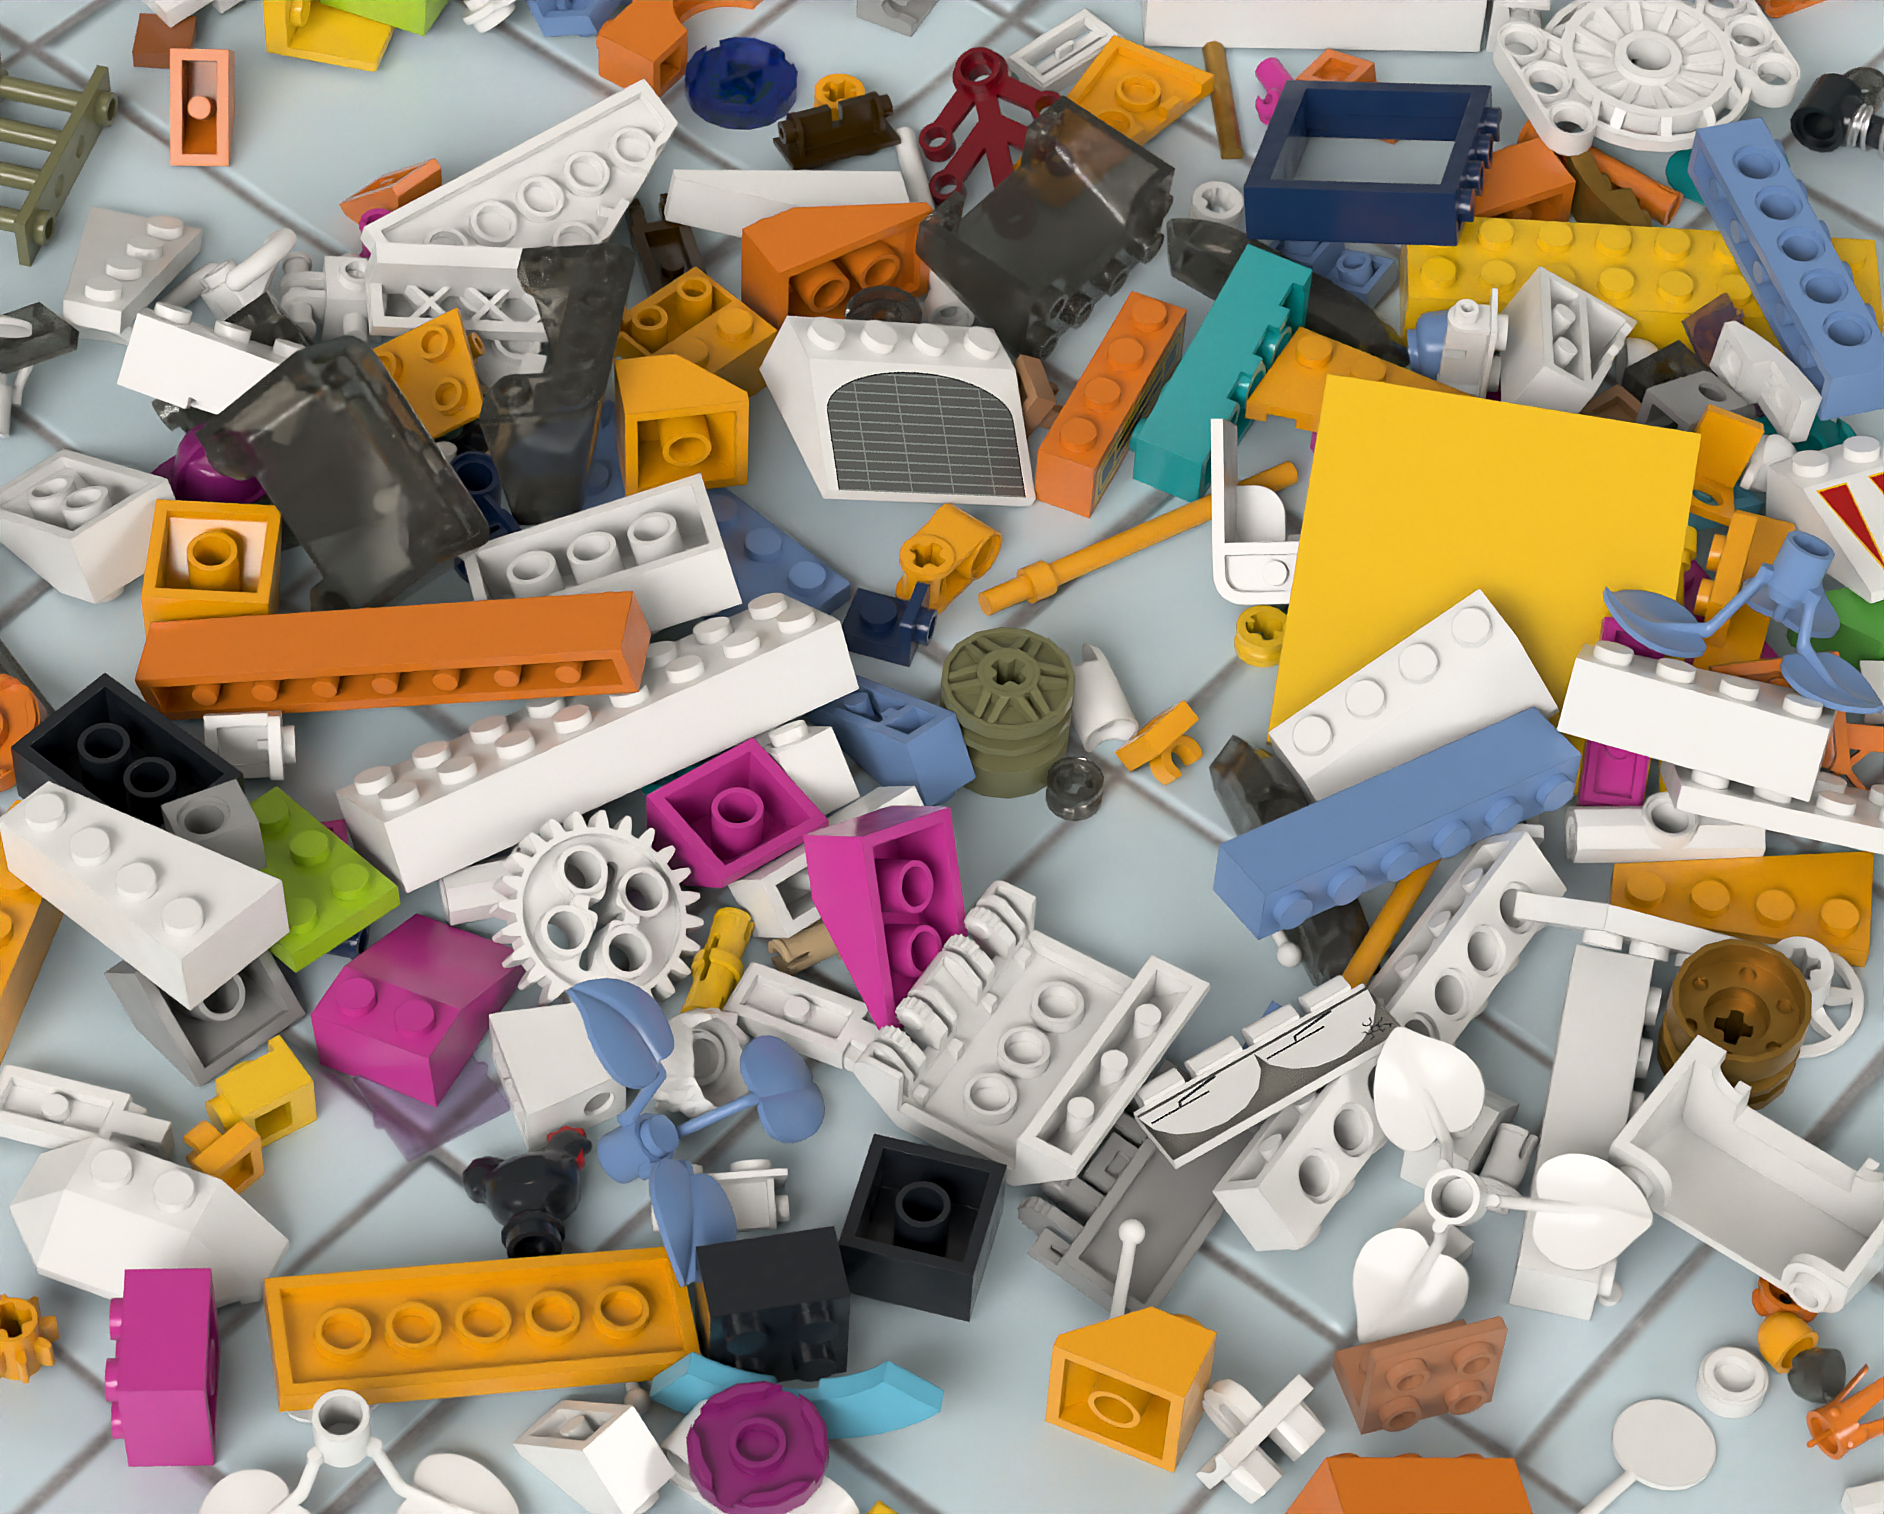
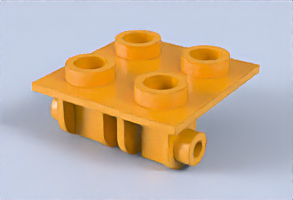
[355,307,488,463]

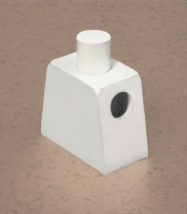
[489,1003,626,1152]

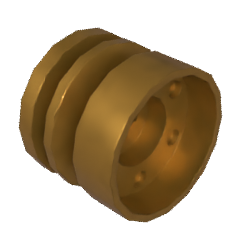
[1657,939,1812,1111]

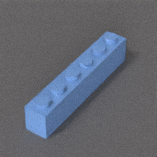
[1213,707,1581,940]

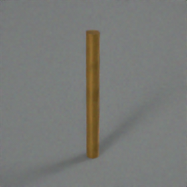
[1202,41,1244,159]

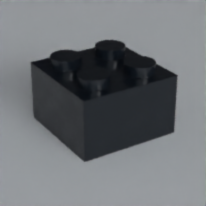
[838,1133,1007,1322]
[695,1226,850,1383]

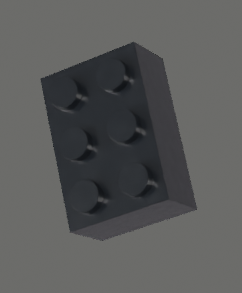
[10,673,246,831]

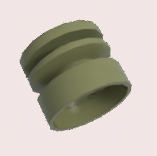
[939,627,1075,799]

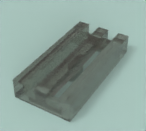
[0,302,79,374]

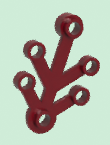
[919,47,1078,242]

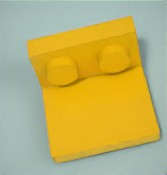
[262,0,395,72]

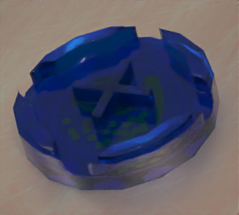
[685,37,798,130]

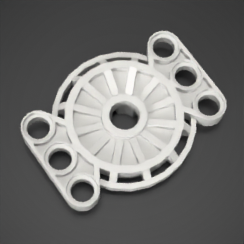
[1492,0,1801,156]

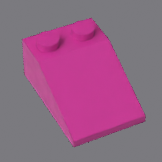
[803,805,968,1030]
[310,913,526,1108]

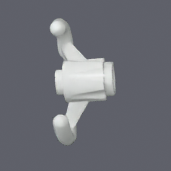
[152,228,297,343]

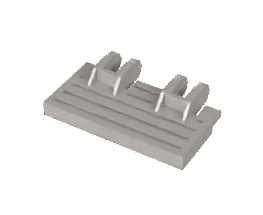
[1017,1058,1266,1315]

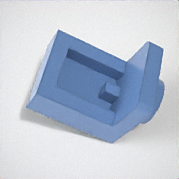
[525,0,623,37]

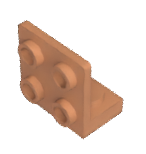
[1332,1316,1508,1435]

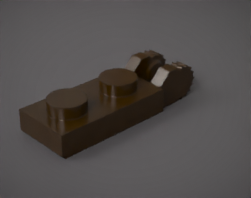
[625,193,707,297]

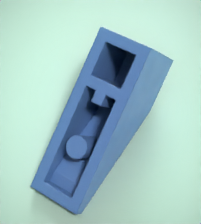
[803,674,976,806]

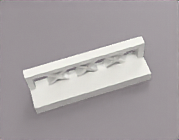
[365,242,615,344]

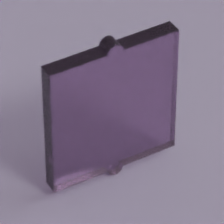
[352,1055,510,1162]

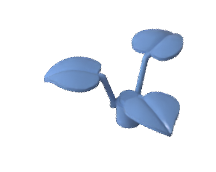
[1603,531,1884,714]
[566,978,825,1287]

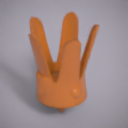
[1806,1364,1884,1460]

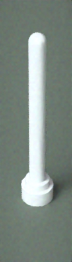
[895,126,974,327]

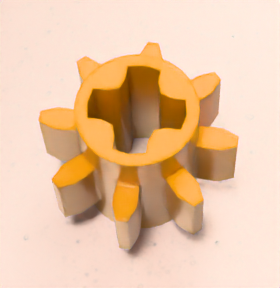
[0,1294,60,1384]

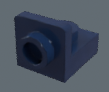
[841,581,937,667]

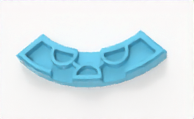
[649,1352,944,1439]

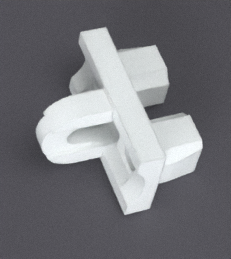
[1195,1373,1326,1505]

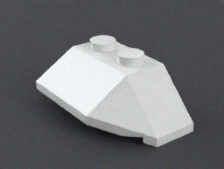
[9,1136,289,1308]

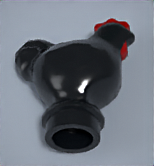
[462,1125,593,1259]

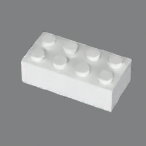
[461,473,742,635]

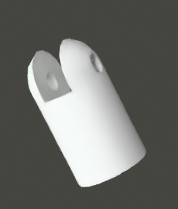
[1062,643,1139,753]

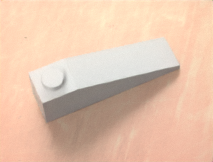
[664,169,910,238]

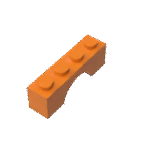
[596,0,763,98]

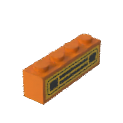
[1035,291,1187,518]

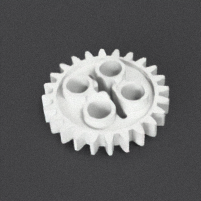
[489,810,704,1007]

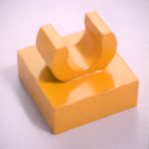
[1114,700,1203,785]
[183,1120,264,1195]

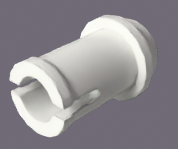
[1478,1123,1539,1215]

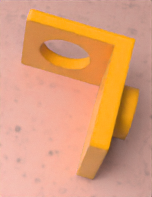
[1690,404,1764,527]

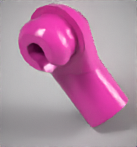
[1255,57,1294,125]

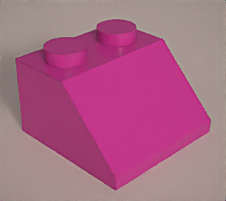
[646,737,829,888]

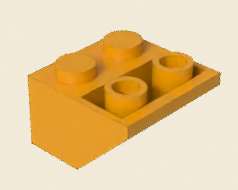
[607,266,778,398]

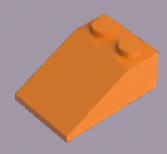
[741,203,933,332]

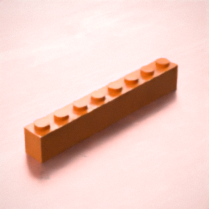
[134,591,651,720]

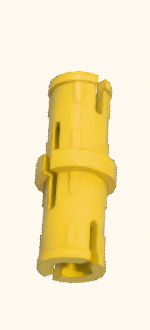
[680,907,755,1014]

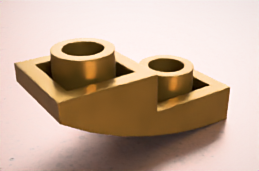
[1566,151,1653,227]

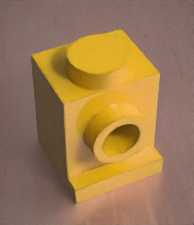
[205,1035,317,1148]

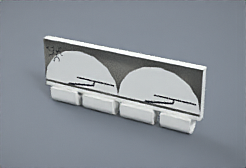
[1133,975,1402,1169]

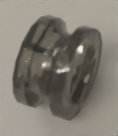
[1045,756,1104,821]

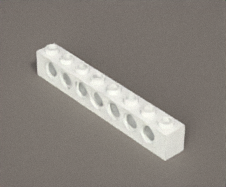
[1212,830,1567,1251]

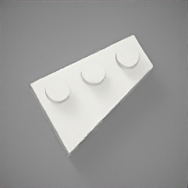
[1513,892,1743,968]

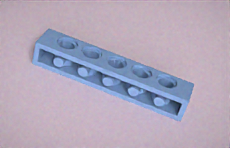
[1687,117,1884,421]

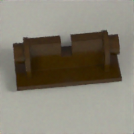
[773,91,901,170]

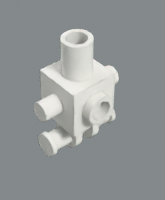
[279,252,415,347]

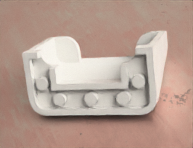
[1607,1035,1884,1313]

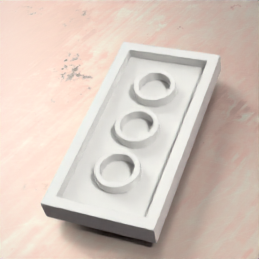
[1659,761,1884,855]

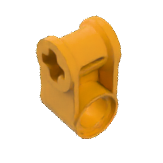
[895,503,1003,615]

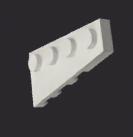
[62,206,203,334]

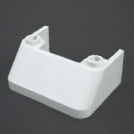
[1211,419,1300,606]

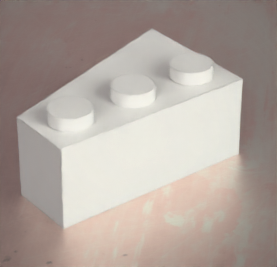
[1499,266,1637,414]

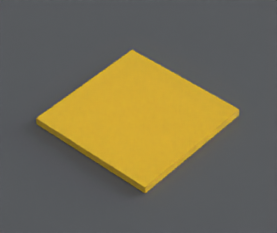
[1266,373,1702,805]

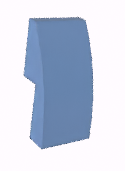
[1265,240,1399,313]

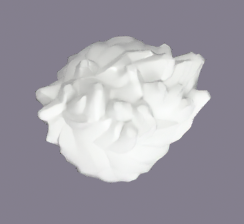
[651,1008,750,1118]

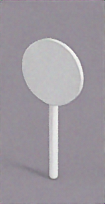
[1578,1399,1716,1514]

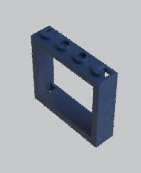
[1243,80,1502,246]

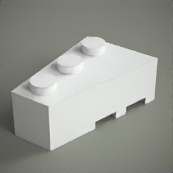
[117,302,322,447]

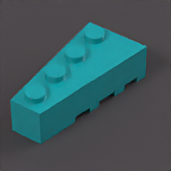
[1129,244,1313,502]

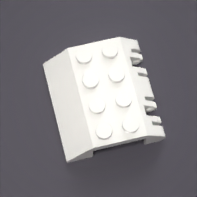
[853,880,1210,1186]

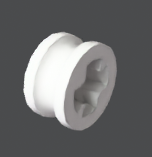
[1189,181,1244,236]

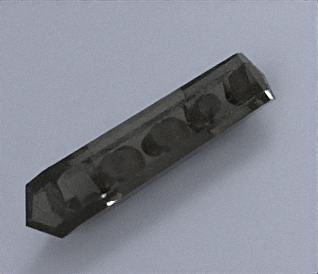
[1166,218,1410,368]
[1209,735,1381,987]

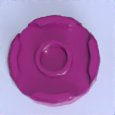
[686,1381,829,1514]

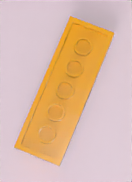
[263,1246,701,1412]

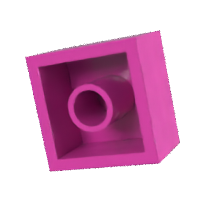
[105,1268,221,1467]

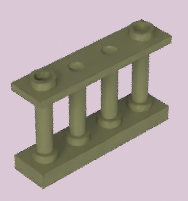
[0,55,118,267]

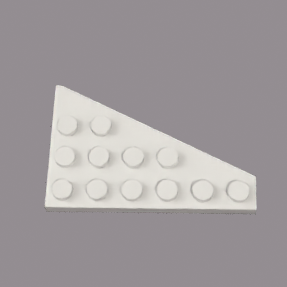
[360,79,678,406]

